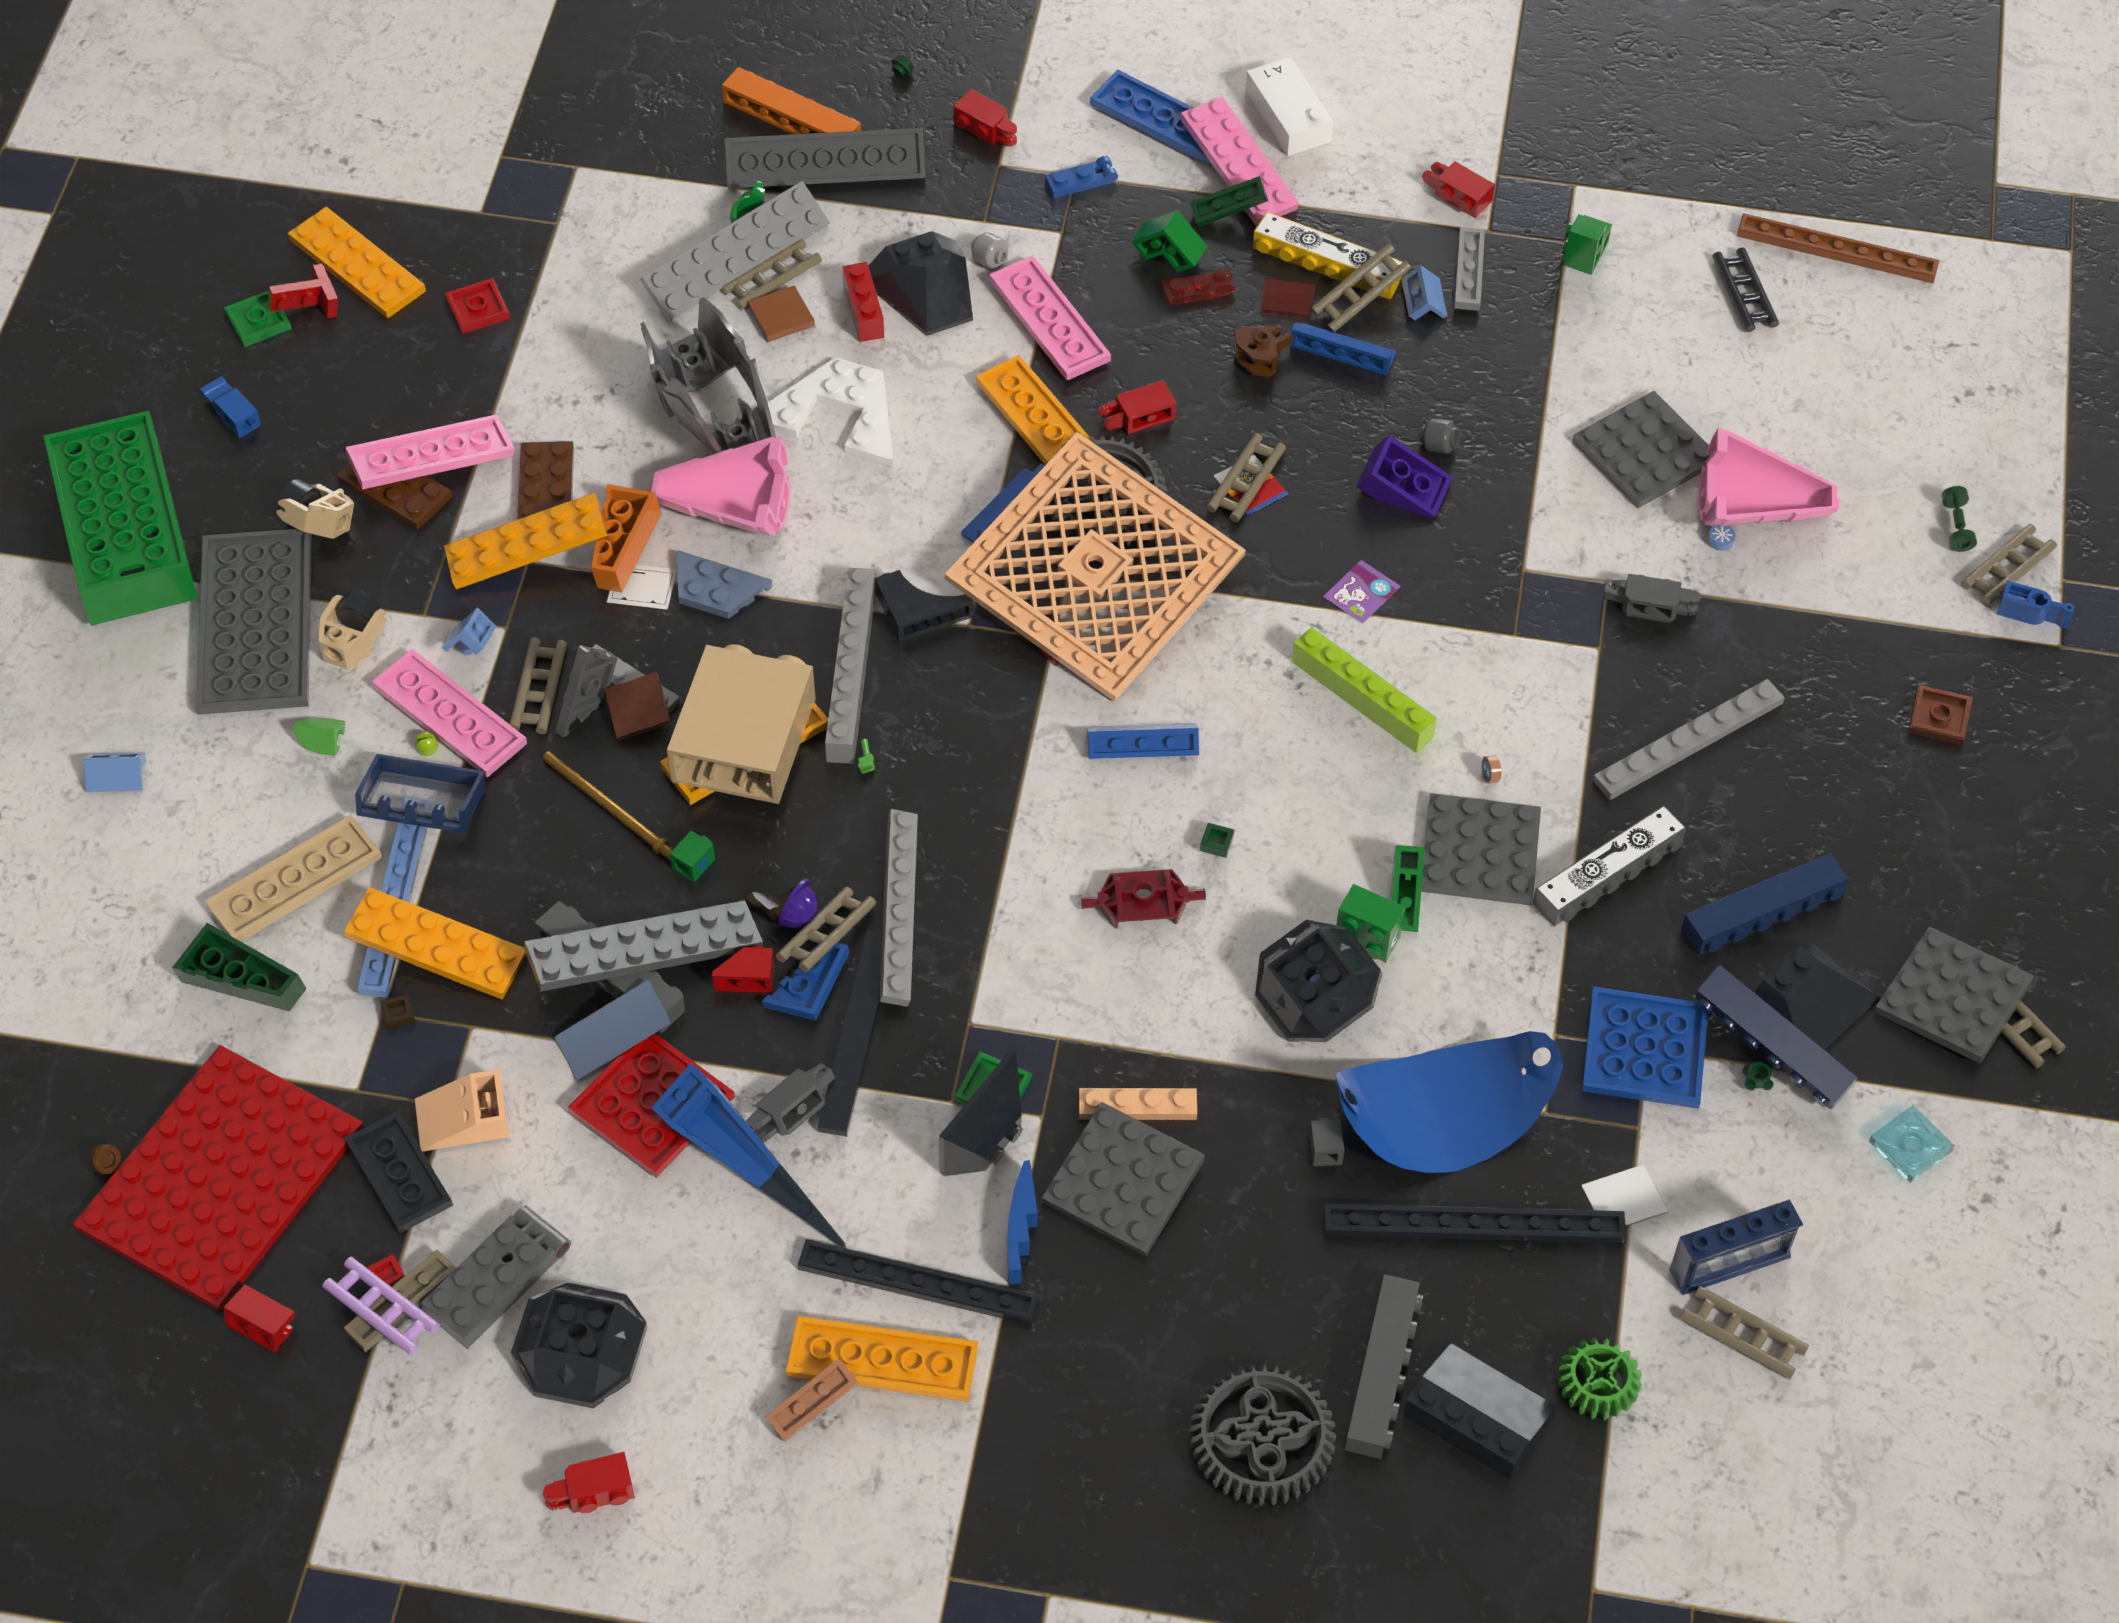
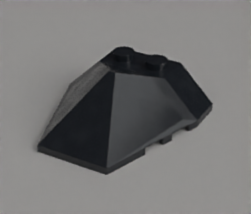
[868,231,973,336]

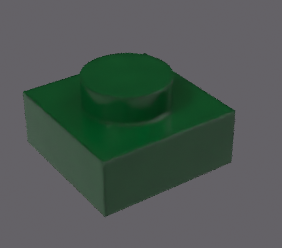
[1200,823,1235,858]

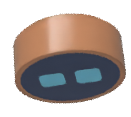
[1481,755,1502,784]

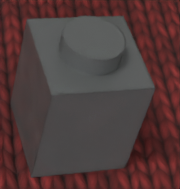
[1309,1118,1344,1166]

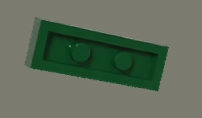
[1190,176,1268,227]

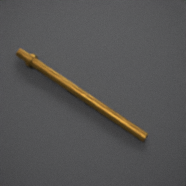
[542,751,673,861]

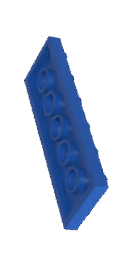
[1090,69,1212,166]

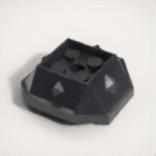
[1255,919,1383,1042]
[511,1283,647,1409]

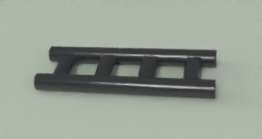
[1712,247,1779,332]

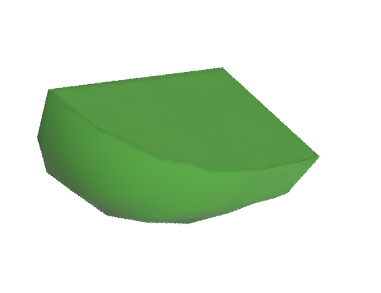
[293,718,345,756]

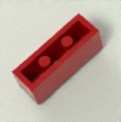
[842,262,884,342]

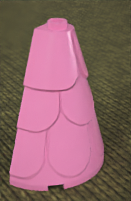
[1698,428,1840,526]
[649,437,790,535]

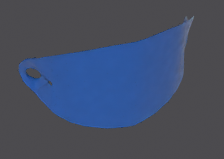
[1335,1031,1563,1173]

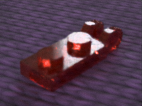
[1162,269,1236,305]

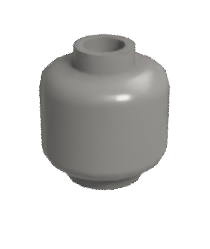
[971,232,1008,269]

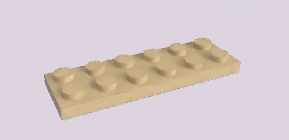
[205,815,382,942]

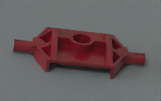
[1081,869,1206,929]

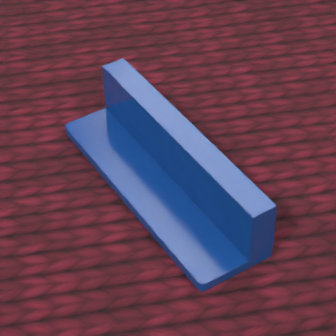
[1290,322,1396,375]
[961,463,1045,543]
[1087,724,1199,759]

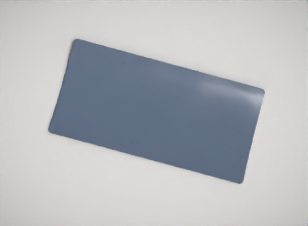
[555,980,671,1080]

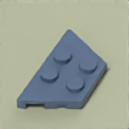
[676,550,773,619]

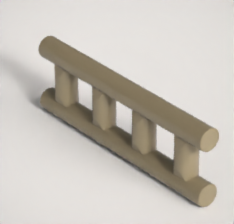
[721,239,822,310]
[1311,243,1411,332]
[1206,433,1286,522]
[1961,524,2057,605]
[509,637,567,734]
[776,887,876,973]
[2001,1001,2066,1068]
[1681,1286,1810,1379]

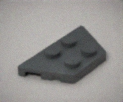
[555,645,618,738]

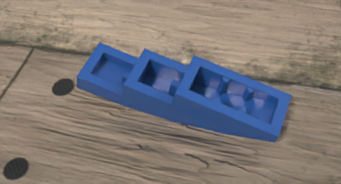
[1007,1160,1038,1284]

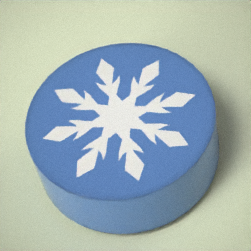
[1708,525,1736,550]

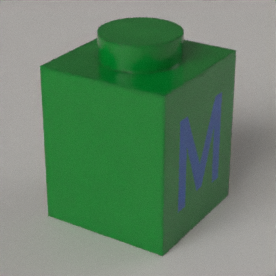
[670,831,715,882]

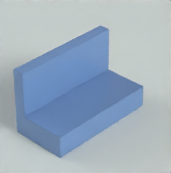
[1401,265,1447,320]
[83,753,146,792]

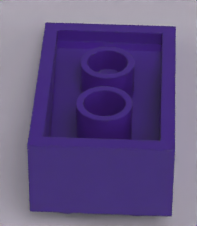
[1356,435,1453,519]

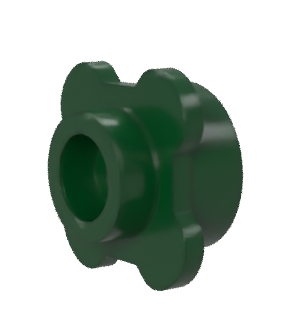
[1742,1062,1774,1091]

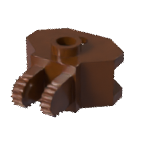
[1234,323,1293,378]

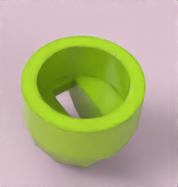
[415,732,438,756]

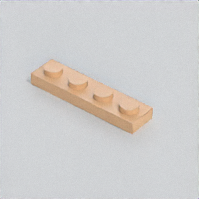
[1079,1088,1197,1120]

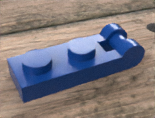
[1045,156,1118,199]

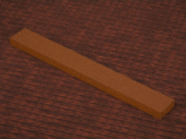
[1737,213,1940,283]

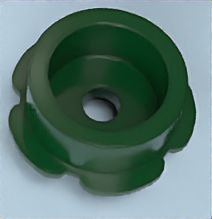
[891,55,914,77]

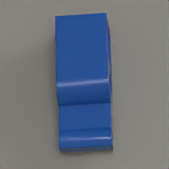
[200,376,261,438]
[1997,581,2075,628]

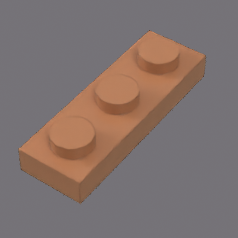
[765,1358,859,1442]

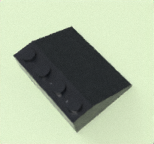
[1403,1343,1557,1480]

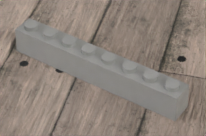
[825,567,875,764]

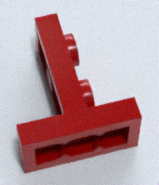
[268,264,338,318]

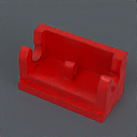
[224,1285,295,1353]

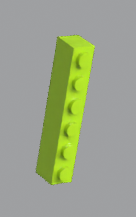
[1292,627,1437,753]

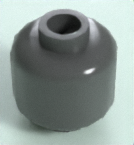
[1419,419,1460,454]

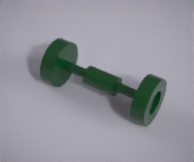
[1941,486,1977,552]

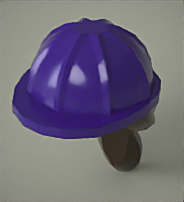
[745,878,817,928]

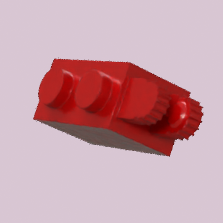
[1422,161,1495,218]
[1098,380,1176,434]

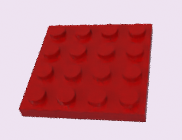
[568,1033,735,1178]

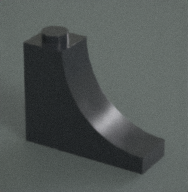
[875,570,974,642]

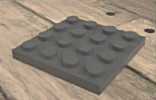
[1573,391,1710,509]
[1421,793,1541,906]
[1875,927,2034,1064]
[1042,1102,1205,1257]

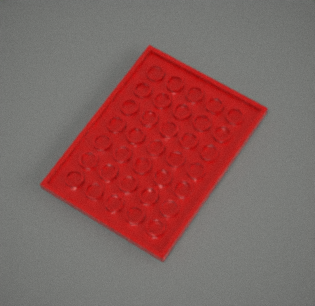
[73,1045,364,1312]

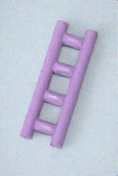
[322,1257,440,1355]

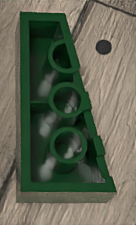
[172,923,307,1012]

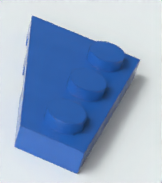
[762,943,850,1021]

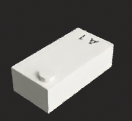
[1245,57,1334,156]

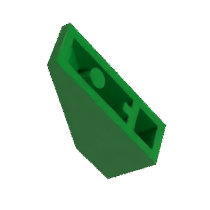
[1391,845,1425,932]

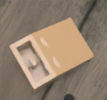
[415,1069,510,1152]

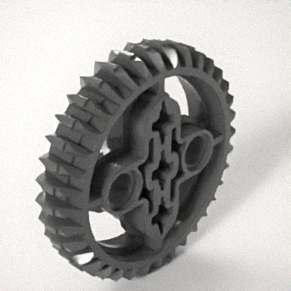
[1048,435,1167,548]
[1189,1364,1336,1506]

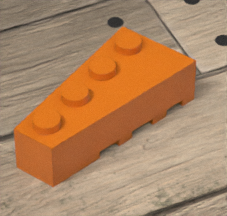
[591,484,662,593]

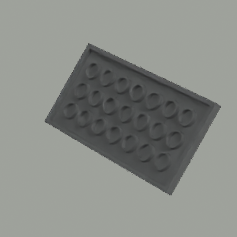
[196,529,312,715]

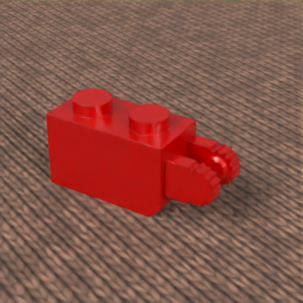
[953,89,1017,147]
[542,1451,635,1513]

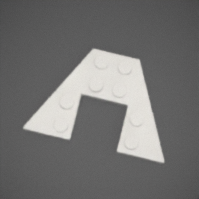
[768,357,894,467]

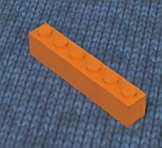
[722,67,861,134]

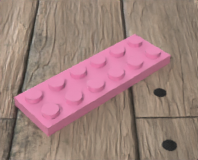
[1180,97,1299,226]
[989,255,1111,381]
[346,415,514,489]
[372,649,527,777]

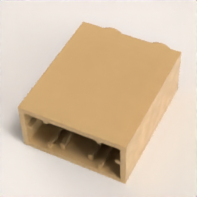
[667,644,816,804]

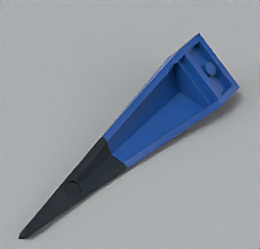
[652,1064,846,1247]

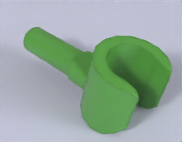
[857,739,875,774]

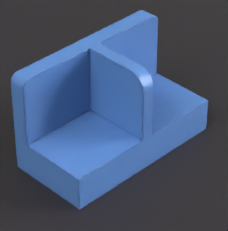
[442,607,497,655]

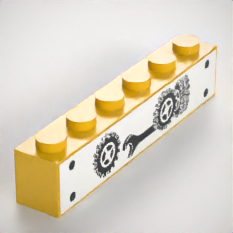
[1253,212,1403,299]

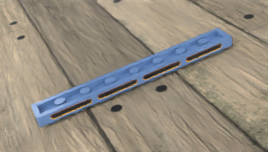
[357,799,433,998]

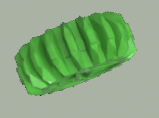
[1558,1337,1642,1420]

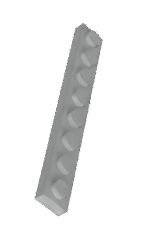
[1593,679,1785,800]
[880,809,918,1007]

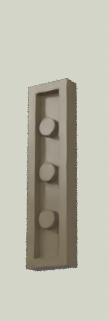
[344,1250,456,1352]

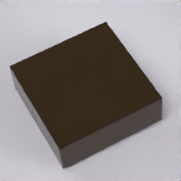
[380,994,415,1030]

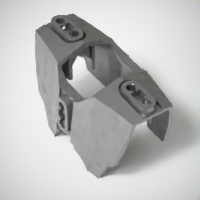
[640,297,776,454]

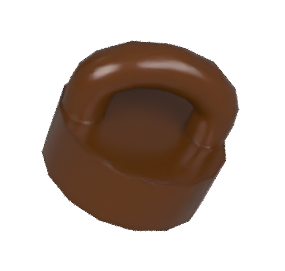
[89,1144,121,1174]

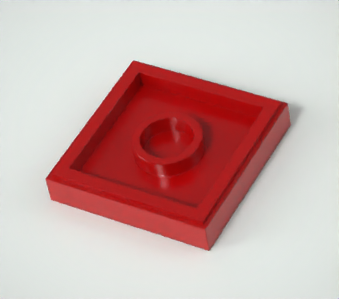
[445,278,510,334]

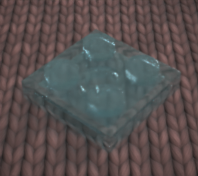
[1869,1105,1955,1183]

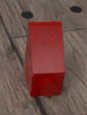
[712,946,774,993]

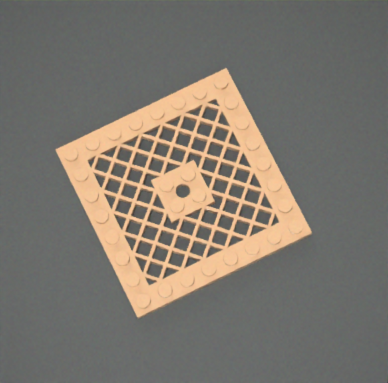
[944,432,1246,702]

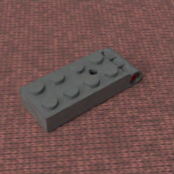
[421,1205,571,1349]

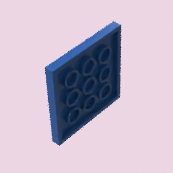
[1582,987,1708,1109]

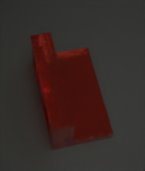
[1261,277,1316,315]

